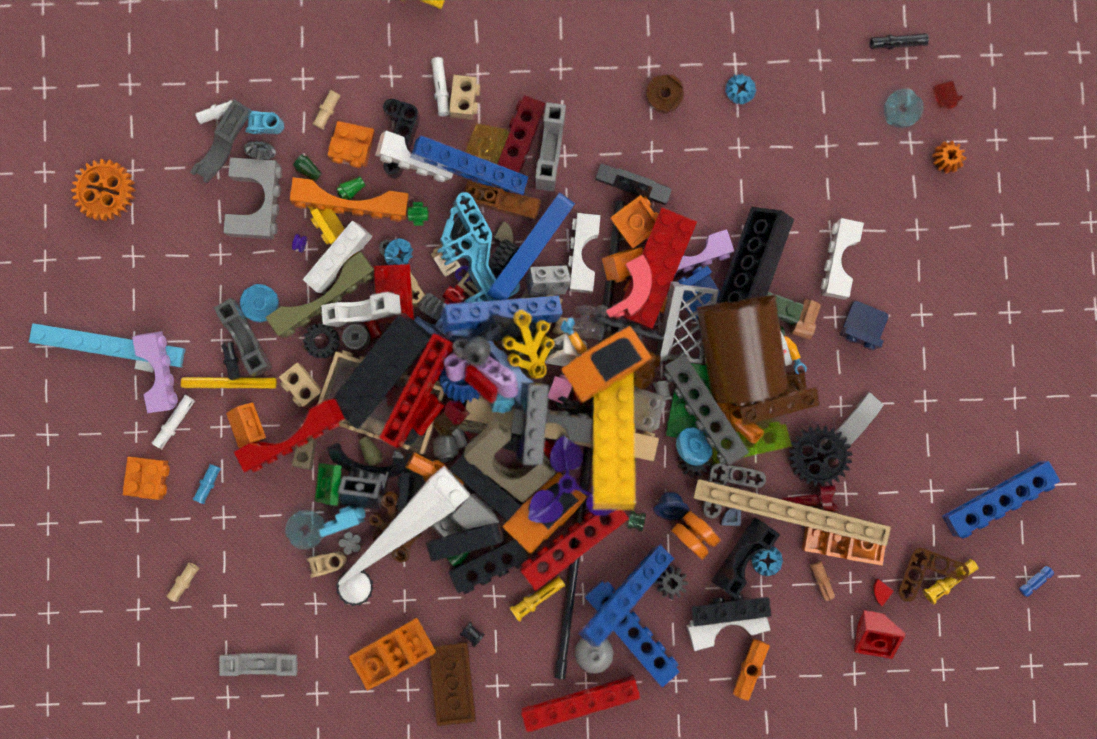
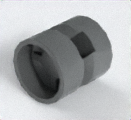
[342,324,371,351]

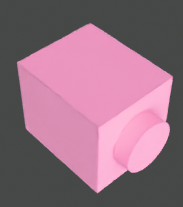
[548,374,572,404]

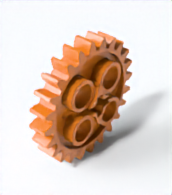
[71,159,136,222]

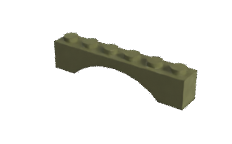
[265,251,374,338]

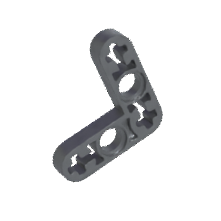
[703,463,766,518]

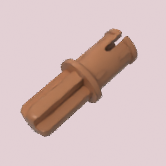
[810,561,835,601]

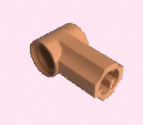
[791,299,821,340]

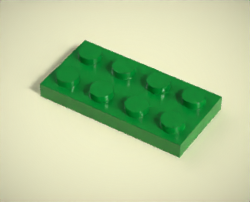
[665,363,711,438]

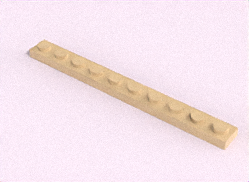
[693,479,891,546]

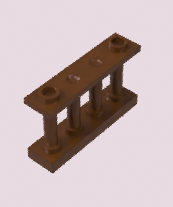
[732,369,820,425]

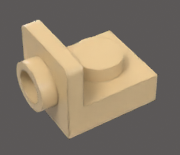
[431,245,461,277]

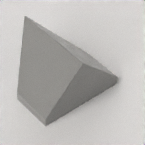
[451,492,499,531]

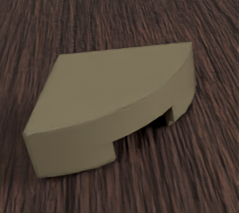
[494,221,513,243]

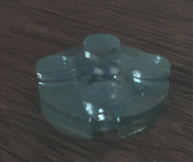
[884,89,924,128]
[285,510,324,549]

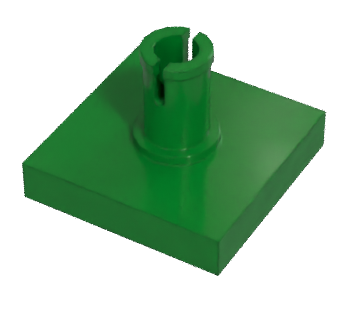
[315,463,342,505]

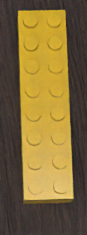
[593,373,635,510]

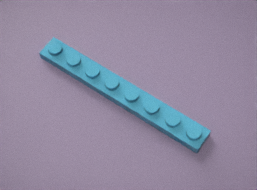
[29,323,185,368]

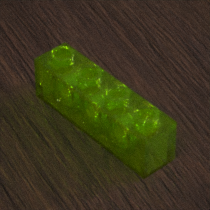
[712,421,791,464]

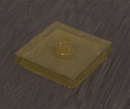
[465,123,509,164]

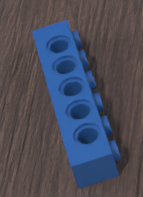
[410,136,528,195]
[441,296,563,332]
[942,461,1061,539]
[578,545,674,647]
[585,580,680,688]

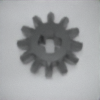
[418,293,446,322]
[655,566,688,600]

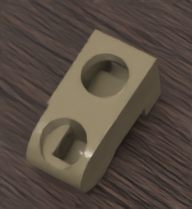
[292,437,317,470]

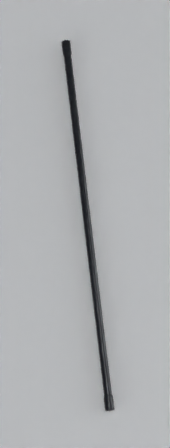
[554,200,626,679]

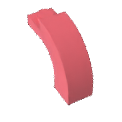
[606,255,652,320]

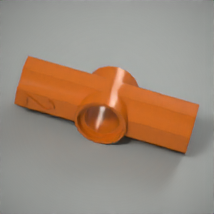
[717,403,764,444]
[406,452,464,485]
[732,638,770,701]

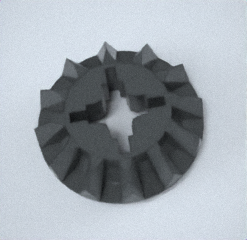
[244,141,276,160]

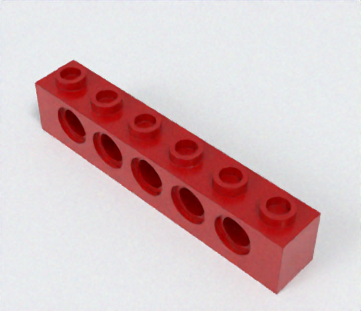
[379,333,454,447]
[520,509,629,591]
[521,675,641,733]

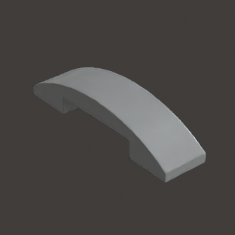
[822,392,883,462]
[220,653,297,676]

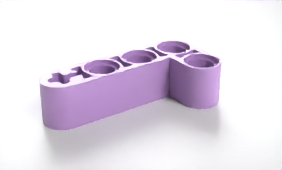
[444,348,518,398]

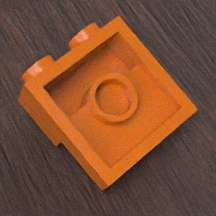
[327,121,375,168]
[610,195,659,249]
[122,457,170,500]

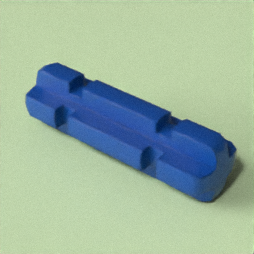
[1019,566,1054,597]

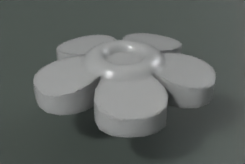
[339,532,361,555]

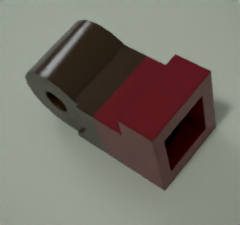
[433,401,470,437]

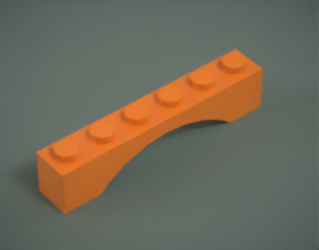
[290,177,409,222]

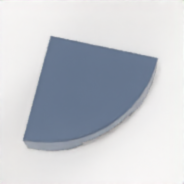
[721,508,741,526]

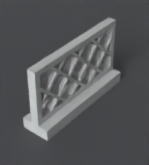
[656,281,718,363]

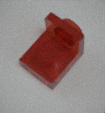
[933,81,963,109]

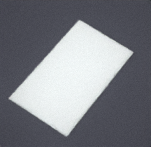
[134,360,154,373]

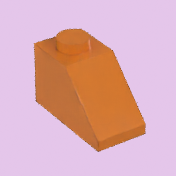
[602,247,643,283]

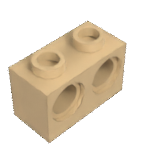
[449,75,480,120]
[279,363,322,408]

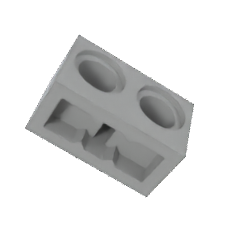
[525,265,571,296]

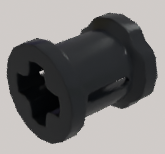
[459,621,485,648]

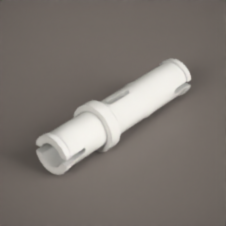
[431,57,450,116]
[152,395,196,450]

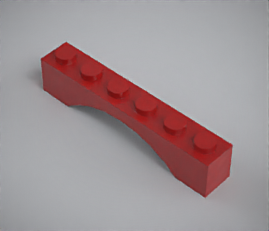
[234,398,345,473]

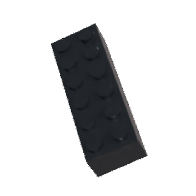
[716,207,794,304]
[332,312,432,429]

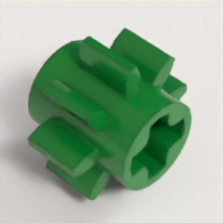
[408,202,429,226]

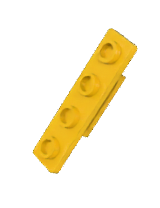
[308,206,359,260]

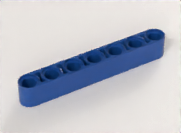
[487,193,575,301]

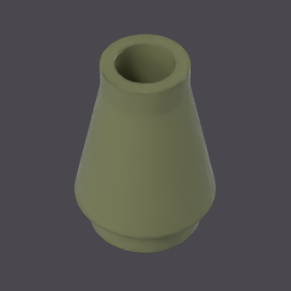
[359,436,383,466]

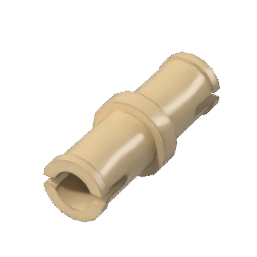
[312,90,340,129]
[167,563,199,602]

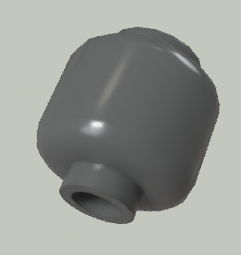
[463,337,491,366]
[433,434,459,462]

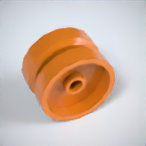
[671,511,721,560]

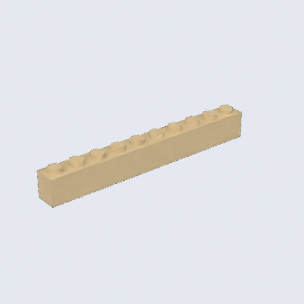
[466,395,659,461]

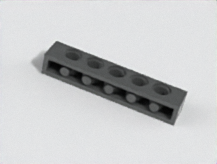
[663,354,749,466]

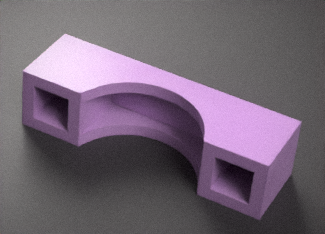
[674,229,734,277]
[132,331,178,413]

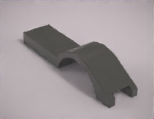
[190,99,252,183]

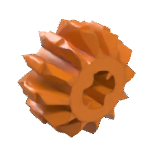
[932,141,967,174]

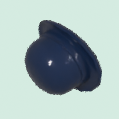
[653,492,689,521]

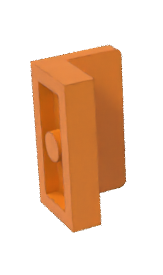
[226,402,266,448]

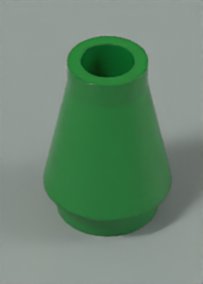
[336,176,366,200]

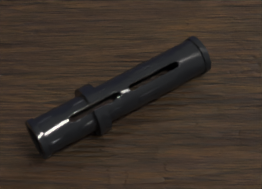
[870,33,929,50]

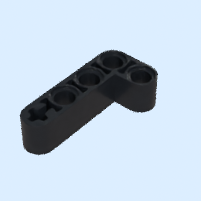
[383,98,420,179]
[425,520,506,562]

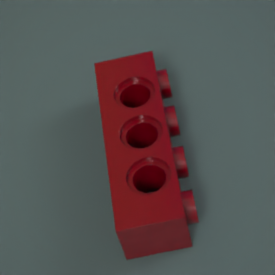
[495,95,545,173]

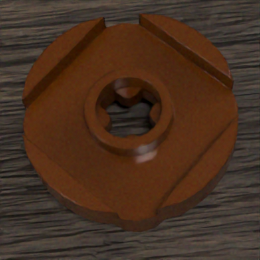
[646,74,684,114]
[634,351,661,390]

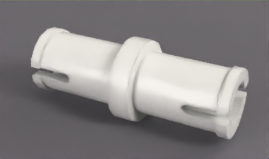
[196,100,232,124]

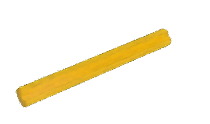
[181,377,277,388]

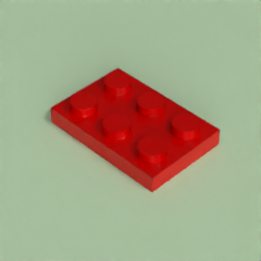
[374,264,414,323]

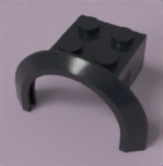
[327,443,406,510]

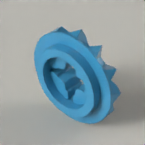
[726,74,756,104]
[384,239,413,265]
[752,546,783,576]

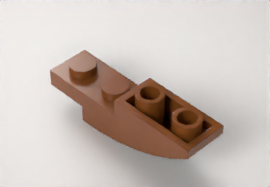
[464,181,541,220]

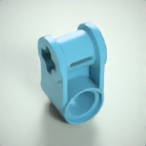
[246,111,284,134]

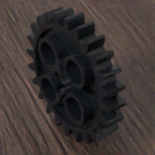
[789,424,853,487]

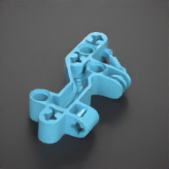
[437,192,520,303]

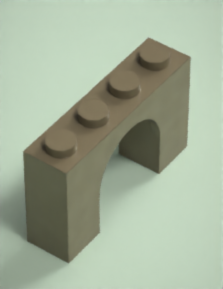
[464,418,555,502]

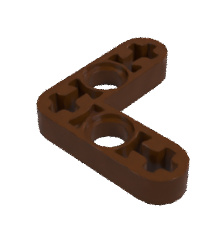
[899,548,969,602]

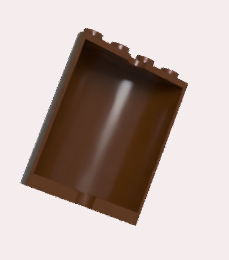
[696,295,789,406]

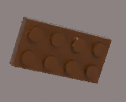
[429,642,476,726]

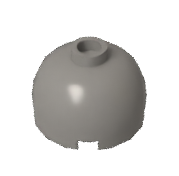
[575,638,614,674]

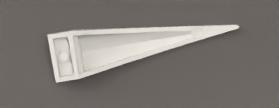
[338,466,470,585]

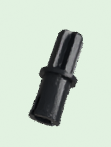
[221,342,240,380]
[556,396,589,416]

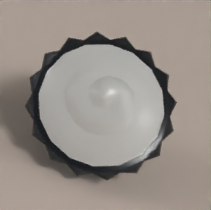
[336,569,374,606]

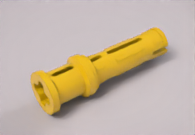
[922,559,979,605]
[510,576,565,622]

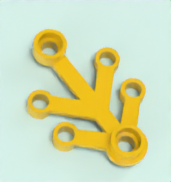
[502,310,555,379]

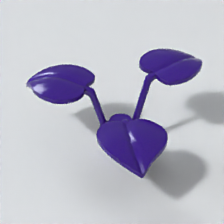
[528,436,618,523]

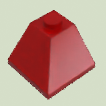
[854,610,905,659]

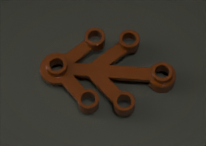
[369,491,423,563]

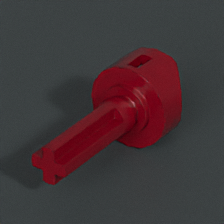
[782,485,838,512]

